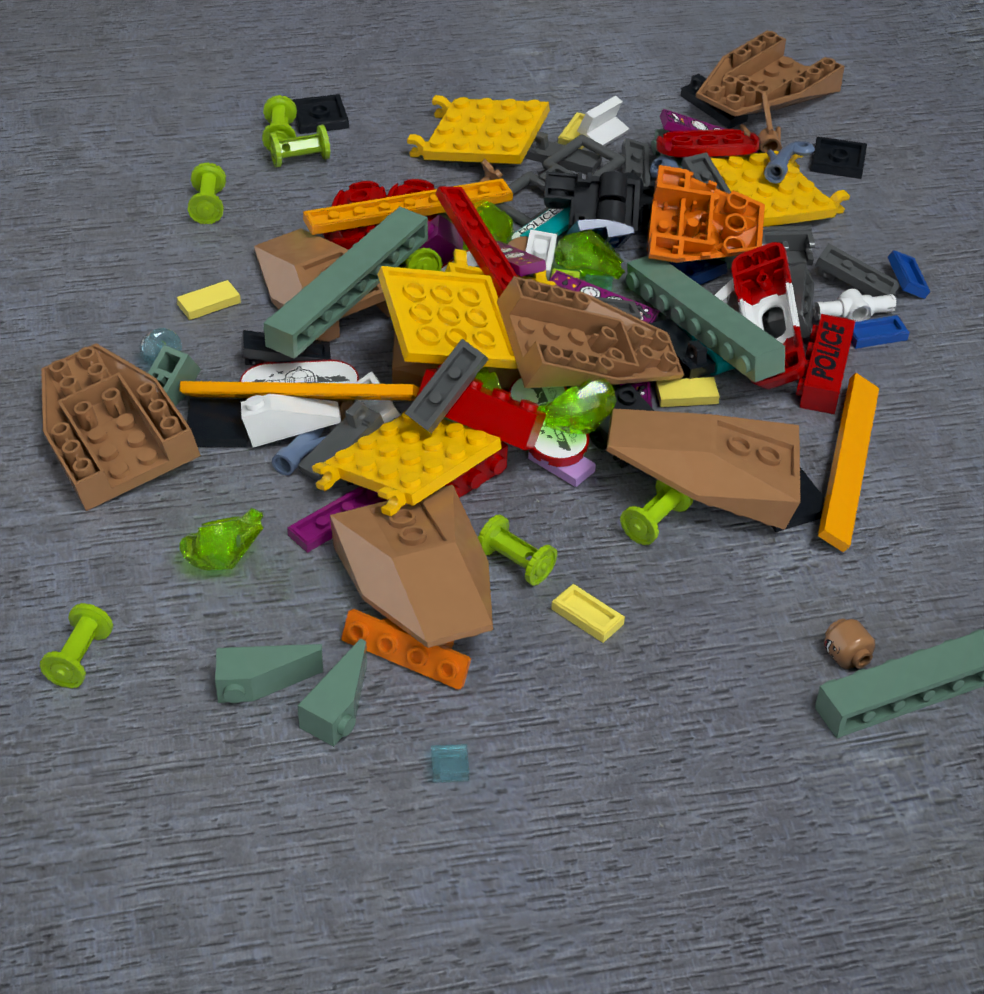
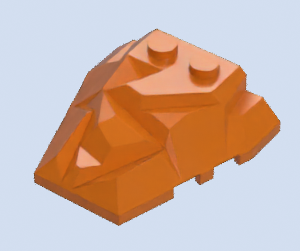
[646,165,765,263]

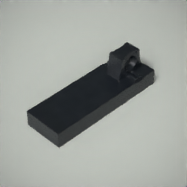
[681,73,748,129]
[649,319,716,379]
[241,330,331,366]

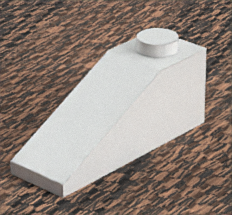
[241,394,341,448]

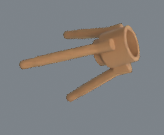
[740,92,782,153]

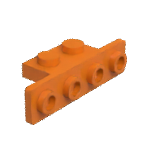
[341,609,471,690]

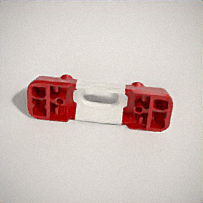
[731,242,806,389]

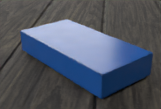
[887,250,930,299]
[851,315,910,349]

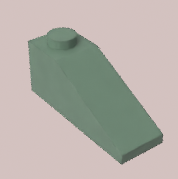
[148,345,201,406]
[298,638,367,747]
[215,644,323,703]

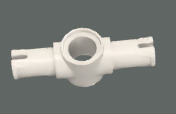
[812,289,896,322]

